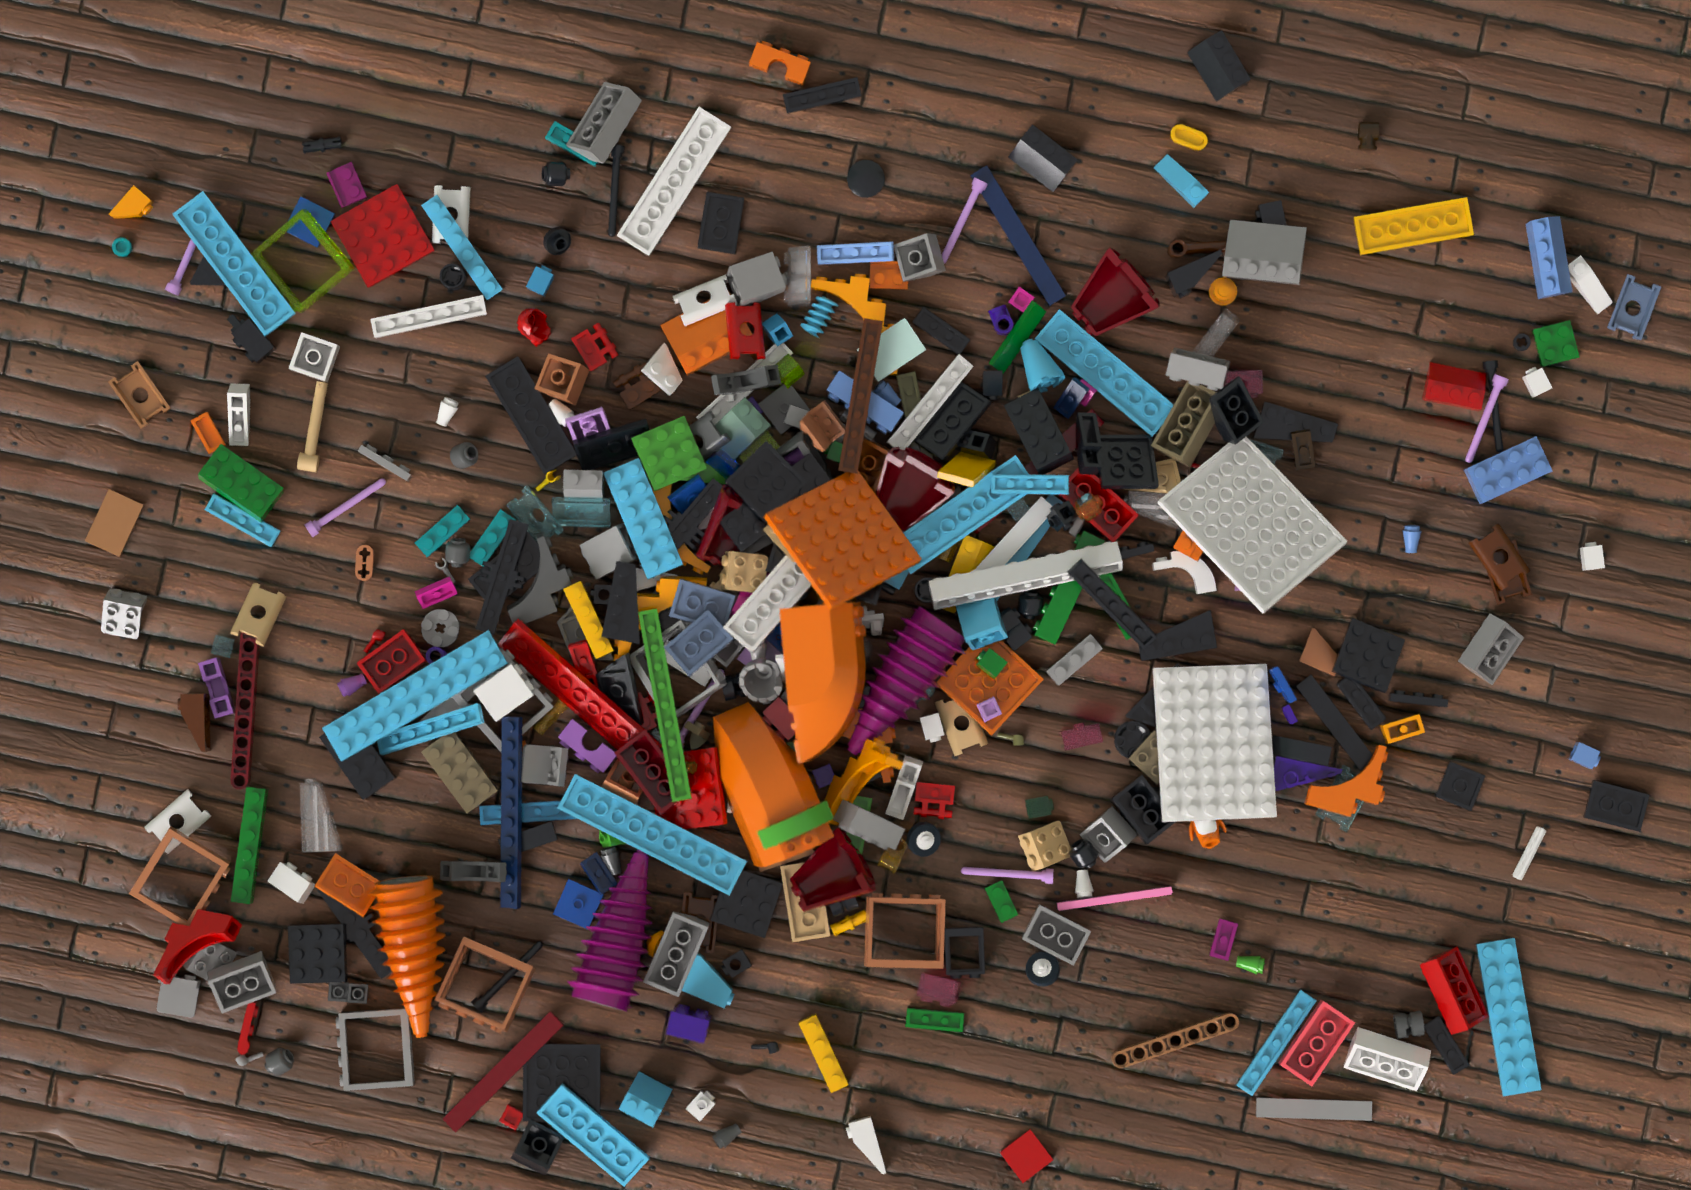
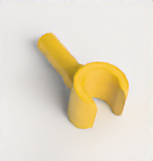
[536,469,561,492]

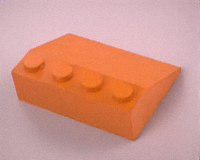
[660,289,752,376]

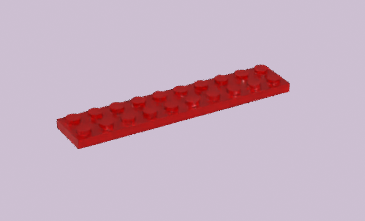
[497,619,662,750]

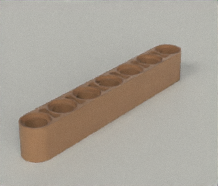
[1111,1012,1239,1068]

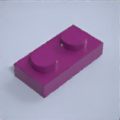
[1209,918,1238,961]

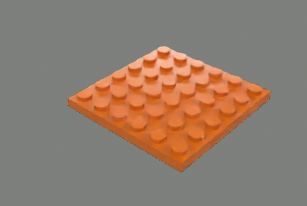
[764,471,921,610]

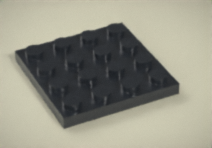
[523,1044,601,1122]

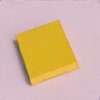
[937,452,996,487]

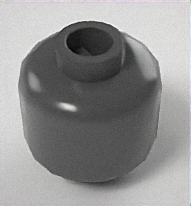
[450,442,478,469]
[445,538,470,567]
[265,1047,294,1076]

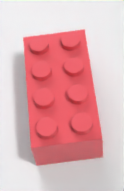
[1278,1000,1355,1086]

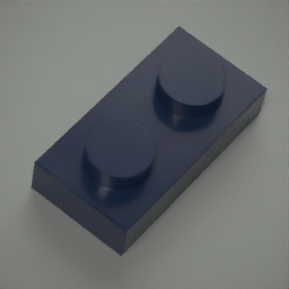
[1053,377,1090,419]
[580,852,617,895]

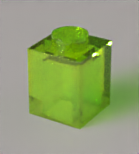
[775,354,805,389]

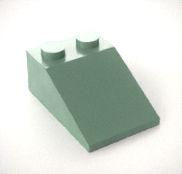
[715,397,771,465]

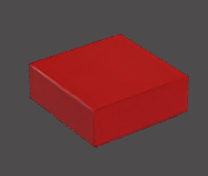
[499,1104,523,1130]

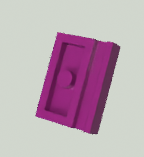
[326,162,368,209]

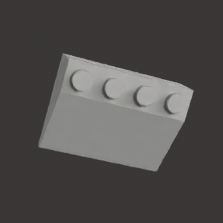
[1222,220,1307,285]

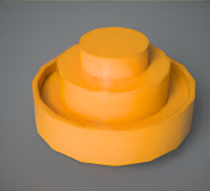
[1209,277,1237,306]
[646,931,664,958]

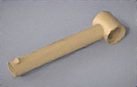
[297,381,328,473]

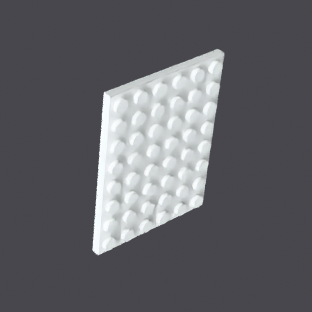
[1158,437,1347,614]
[1153,664,1277,822]

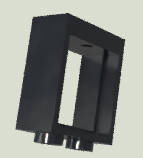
[944,927,985,979]

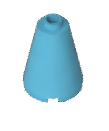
[1020,339,1065,393]

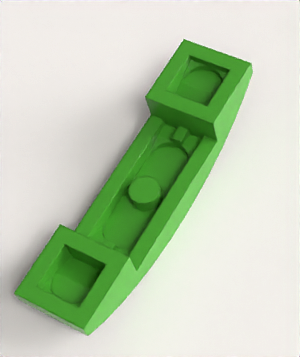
[757,800,834,850]

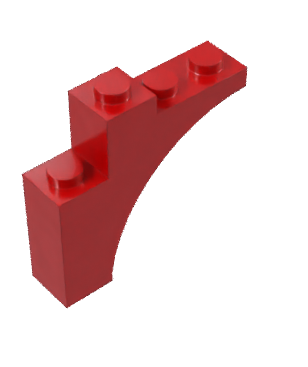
[153,909,242,985]

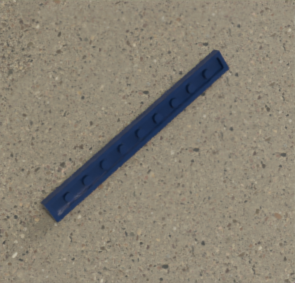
[500,716,522,909]

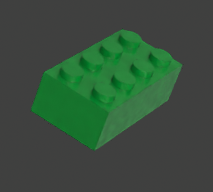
[198,444,284,523]

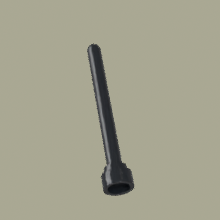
[608,145,625,237]
[1482,360,1503,452]
[471,941,543,1013]

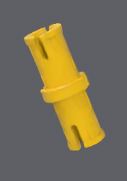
[830,909,866,936]

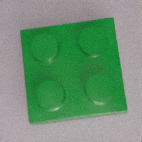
[1532,320,1580,367]

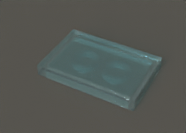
[552,497,611,528]

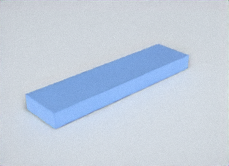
[817,241,894,265]

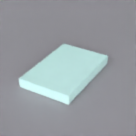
[857,318,926,382]

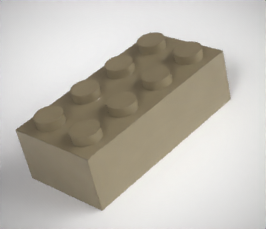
[1151,381,1217,467]
[421,732,499,814]

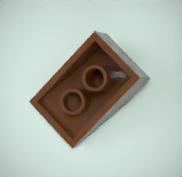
[178,694,211,752]

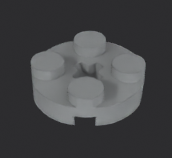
[421,609,460,647]

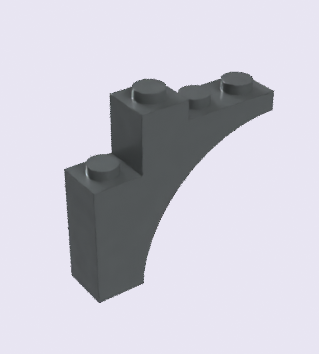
[507,532,574,624]

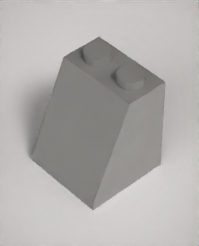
[726,251,787,306]
[563,470,605,511]
[579,523,639,579]

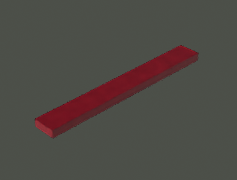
[442,1011,564,1133]

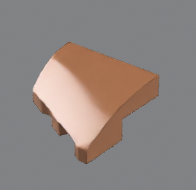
[1299,628,1337,676]

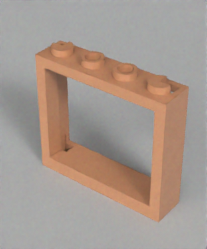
[129,826,231,926]
[864,893,946,969]
[435,937,536,1034]

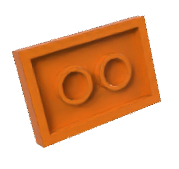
[314,853,379,917]

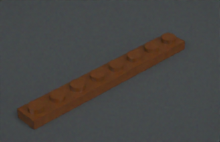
[838,318,883,474]

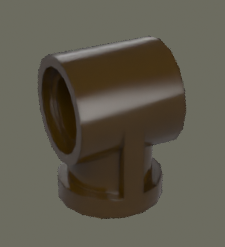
[1358,121,1379,151]

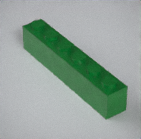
[1032,531,1105,645]
[231,787,269,904]

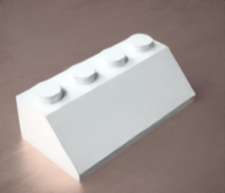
[1343,1027,1431,1091]

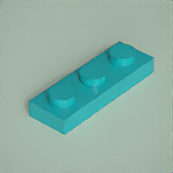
[545,121,598,167]
[415,505,471,557]
[470,509,517,567]

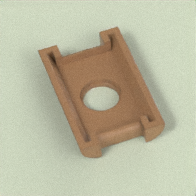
[108,361,170,429]

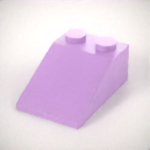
[565,407,611,440]

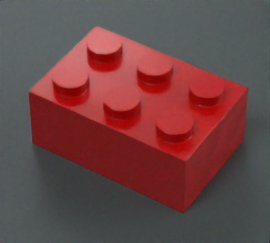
[357,629,427,694]

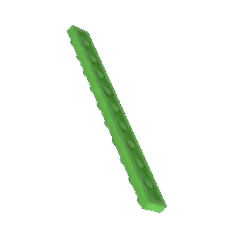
[638,609,692,802]

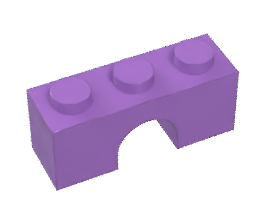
[198,658,235,719]
[558,719,616,773]

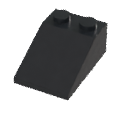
[1165,250,1222,299]
[1209,376,1264,445]

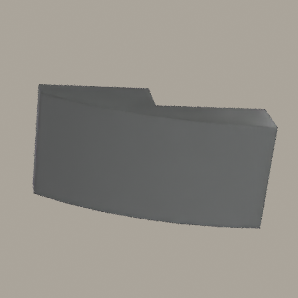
[328,982,368,1004]

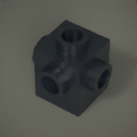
[1046,500,1079,532]

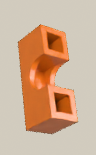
[749,41,811,86]

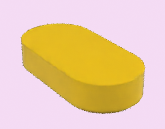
[1170,124,1208,151]

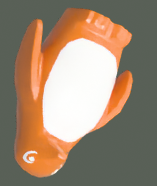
[1189,820,1226,849]

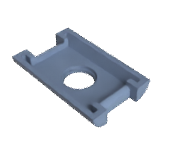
[1607,274,1661,340]

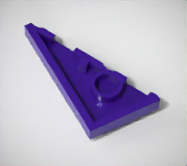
[1274,756,1342,791]

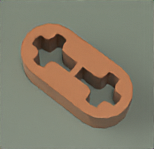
[355,545,374,581]

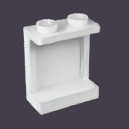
[473,662,535,722]

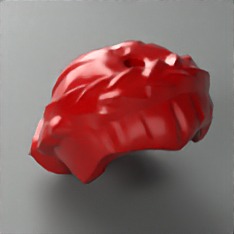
[517,308,551,347]

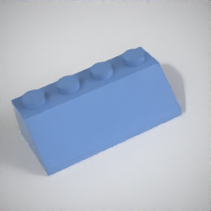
[1526,216,1572,299]

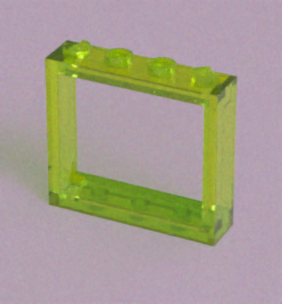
[251,209,355,313]

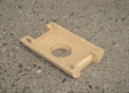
[230,583,286,646]
[935,700,988,756]

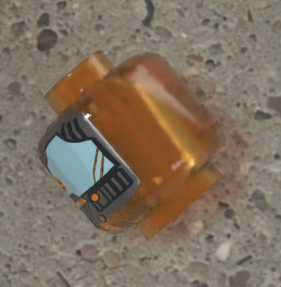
[1074,492,1103,521]

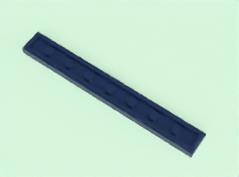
[970,165,1066,306]

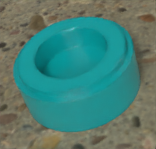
[112,237,132,257]

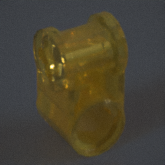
[877,837,907,874]

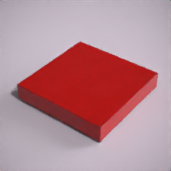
[1000,1129,1053,1183]

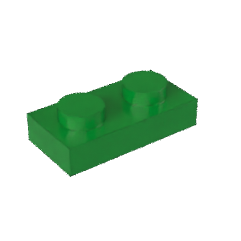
[985,880,1018,923]

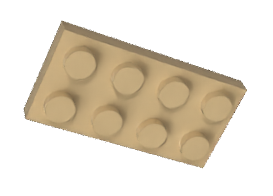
[780,862,830,942]

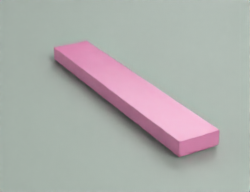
[1056,886,1172,911]

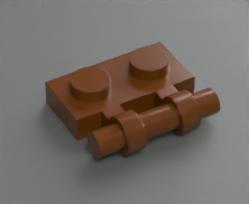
[613,362,662,410]

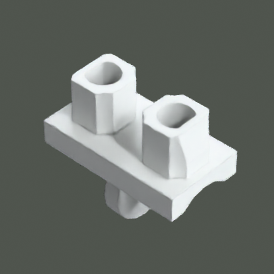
[862,606,884,636]

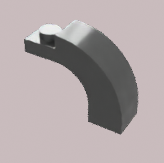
[711,365,781,395]
[440,861,507,882]

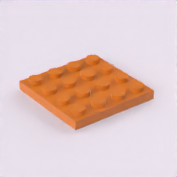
[937,640,1044,736]

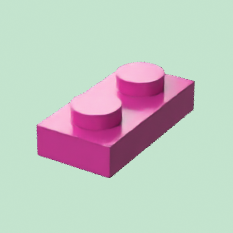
[415,576,458,609]

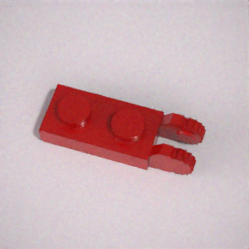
[568,639,599,689]
[237,1001,259,1055]

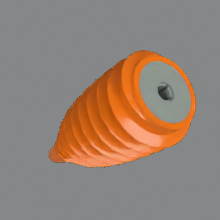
[368,875,445,1038]

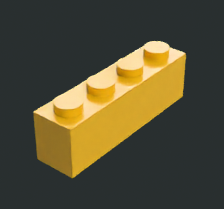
[563,581,614,659]
[799,1014,849,1093]

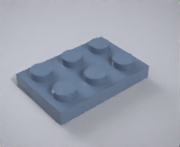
[669,578,736,627]
[664,610,734,677]

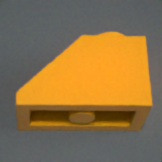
[109,185,154,219]

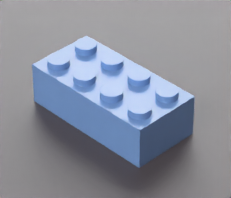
[827,371,904,435]
[1464,436,1553,504]

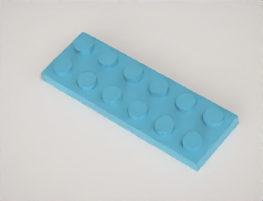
[603,458,683,579]
[537,1083,650,1186]

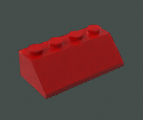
[1057,468,1139,542]
[1420,946,1489,1035]

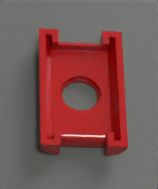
[725,302,766,359]

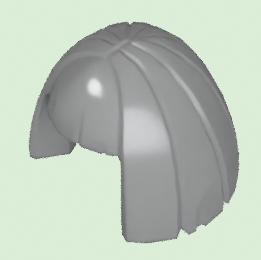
[739,658,783,702]

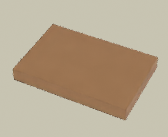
[85,489,144,557]

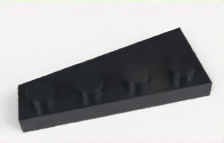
[1253,402,1338,443]
[601,561,640,644]
[1138,610,1217,661]

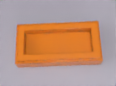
[190,412,226,454]

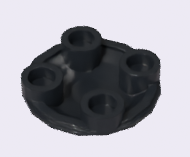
[847,160,885,198]
[1114,721,1150,758]

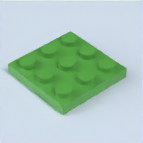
[631,416,707,491]

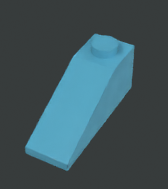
[1154,154,1209,208]

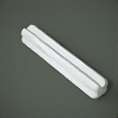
[1513,826,1546,880]

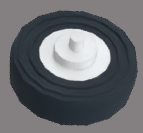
[906,822,941,857]
[1025,952,1060,986]

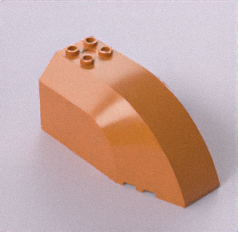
[780,602,866,764]
[713,702,834,867]

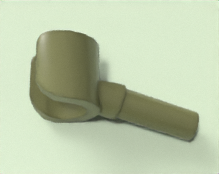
[997,732,1024,745]

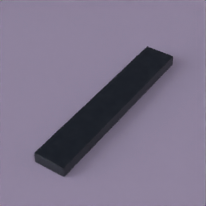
[1067,558,1158,650]
[1296,675,1373,772]

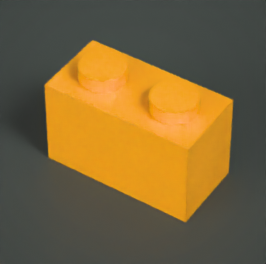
[1380,714,1425,744]

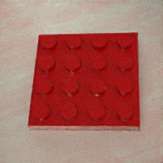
[330,184,435,288]
[654,747,727,829]

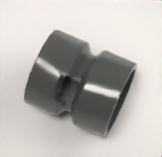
[1393,1011,1425,1039]

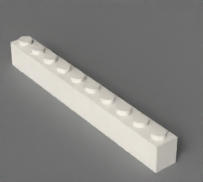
[929,542,1122,610]

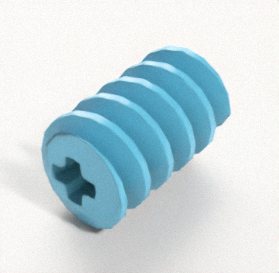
[800,296,839,339]

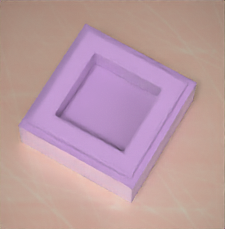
[976,697,1002,722]

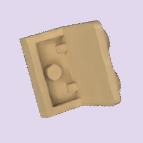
[719,551,768,593]
[1018,821,1071,871]

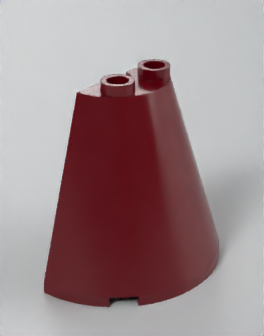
[1071,248,1160,336]
[876,447,955,533]
[696,484,744,566]
[790,827,876,912]

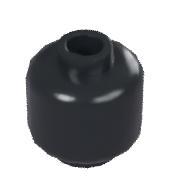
[541,161,570,186]
[1018,590,1044,619]
[1069,839,1098,869]

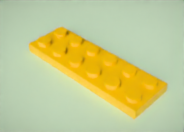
[1353,197,1474,255]

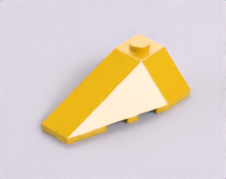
[942,535,995,614]

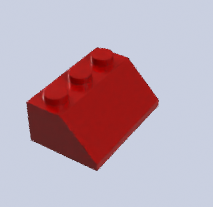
[1422,362,1486,411]

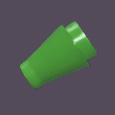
[1236,956,1265,975]

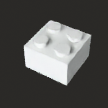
[289,332,340,383]

